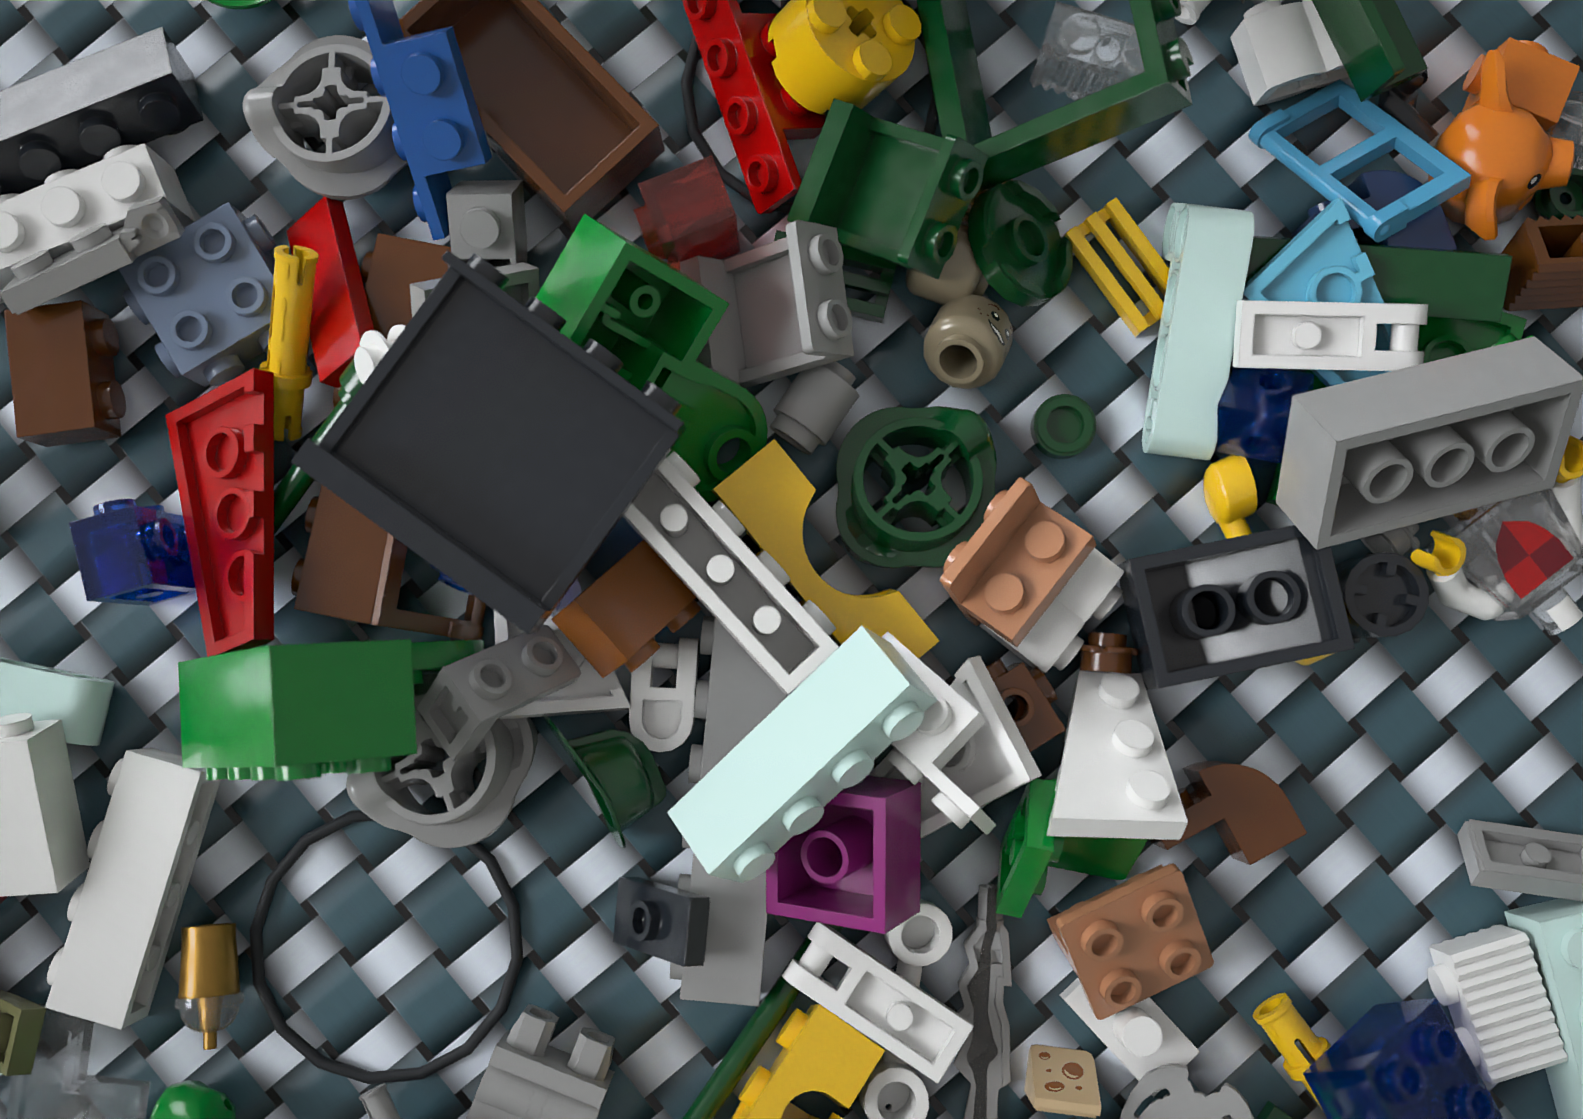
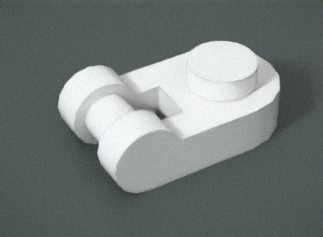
[629,636,700,752]

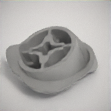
[243,35,408,200]
[346,674,538,848]

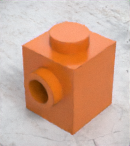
[1462,37,1580,132]

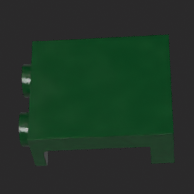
[787,99,988,280]

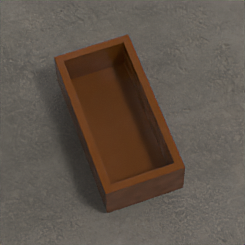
[399,0,665,232]

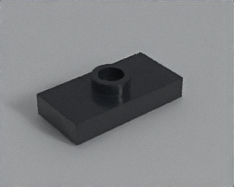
[613,877,710,967]

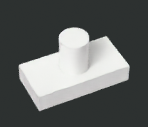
[1060,978,1200,1097]

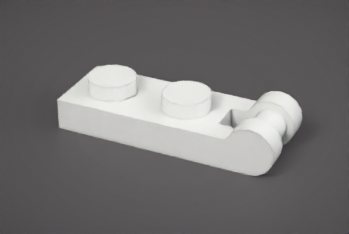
[1233,300,1428,371]
[782,922,974,1084]

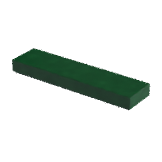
[1242,236,1512,322]

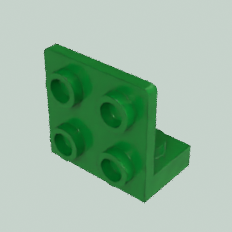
[996,778,1148,918]

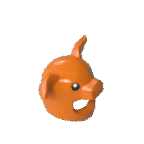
[1428,49,1575,241]

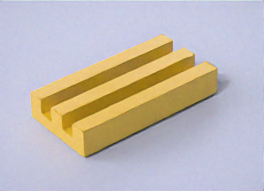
[1064,197,1169,337]

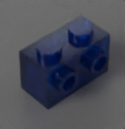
[69,499,196,606]

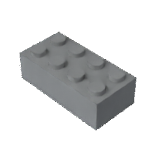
[1275,336,1583,550]

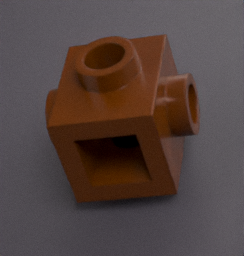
[986,659,1066,752]

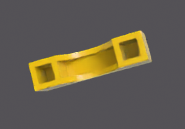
[711,439,939,658]

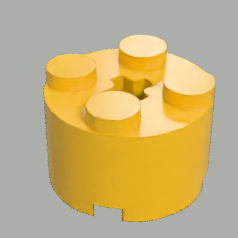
[768,0,921,115]

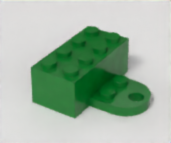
[536,213,768,502]
[178,639,485,781]

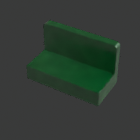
[1312,0,1428,102]

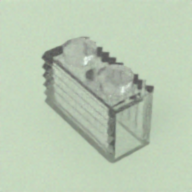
[1030,1,1144,99]

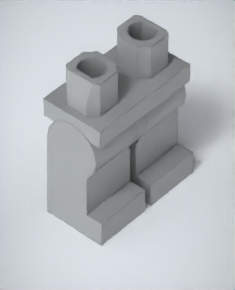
[466,1004,615,1119]

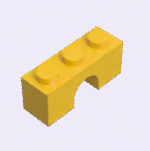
[738,1004,885,1119]

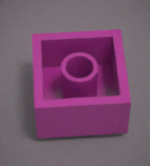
[766,775,921,934]

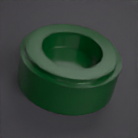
[1030,394,1096,459]

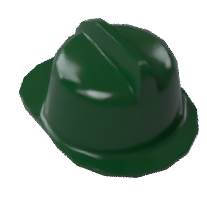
[542,714,666,849]

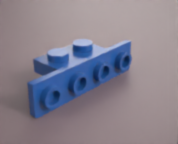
[348,0,492,241]

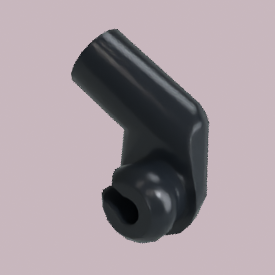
[1378,69,1439,144]

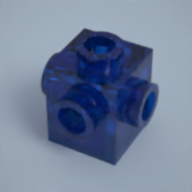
[1217,367,1314,463]

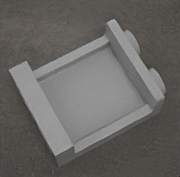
[680,220,854,388]

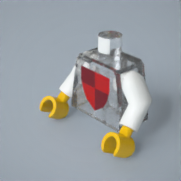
[1410,435,1583,635]

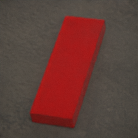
[286,197,374,389]

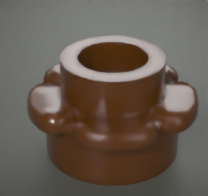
[1079,632,1139,674]

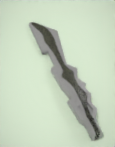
[953,884,1012,1119]

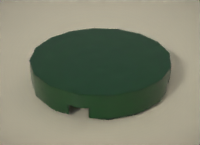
[968,180,1073,307]

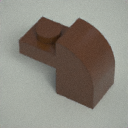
[1150,761,1307,865]

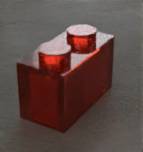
[633,155,740,271]

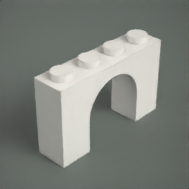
[0,713,90,897]

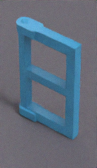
[1248,79,1471,242]

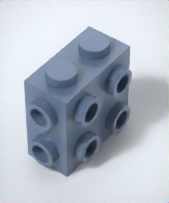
[119,202,277,387]

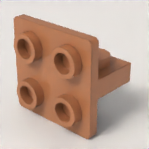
[940,477,1097,647]
[1047,863,1214,1020]

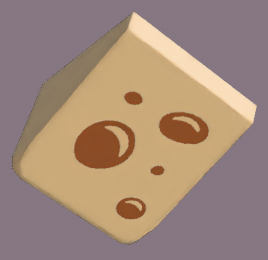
[1024,1044,1101,1118]

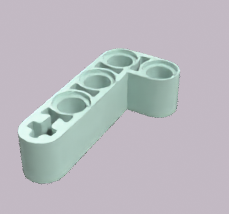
[1142,203,1254,460]
[0,657,115,746]

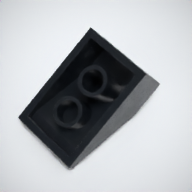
[1117,525,1355,690]

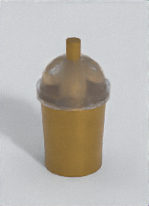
[175,923,244,1050]

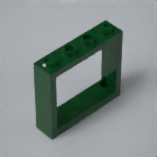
[917,0,1194,193]

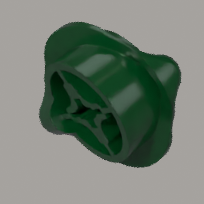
[836,406,997,568]

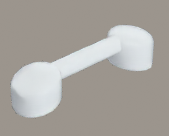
[859,899,952,1119]

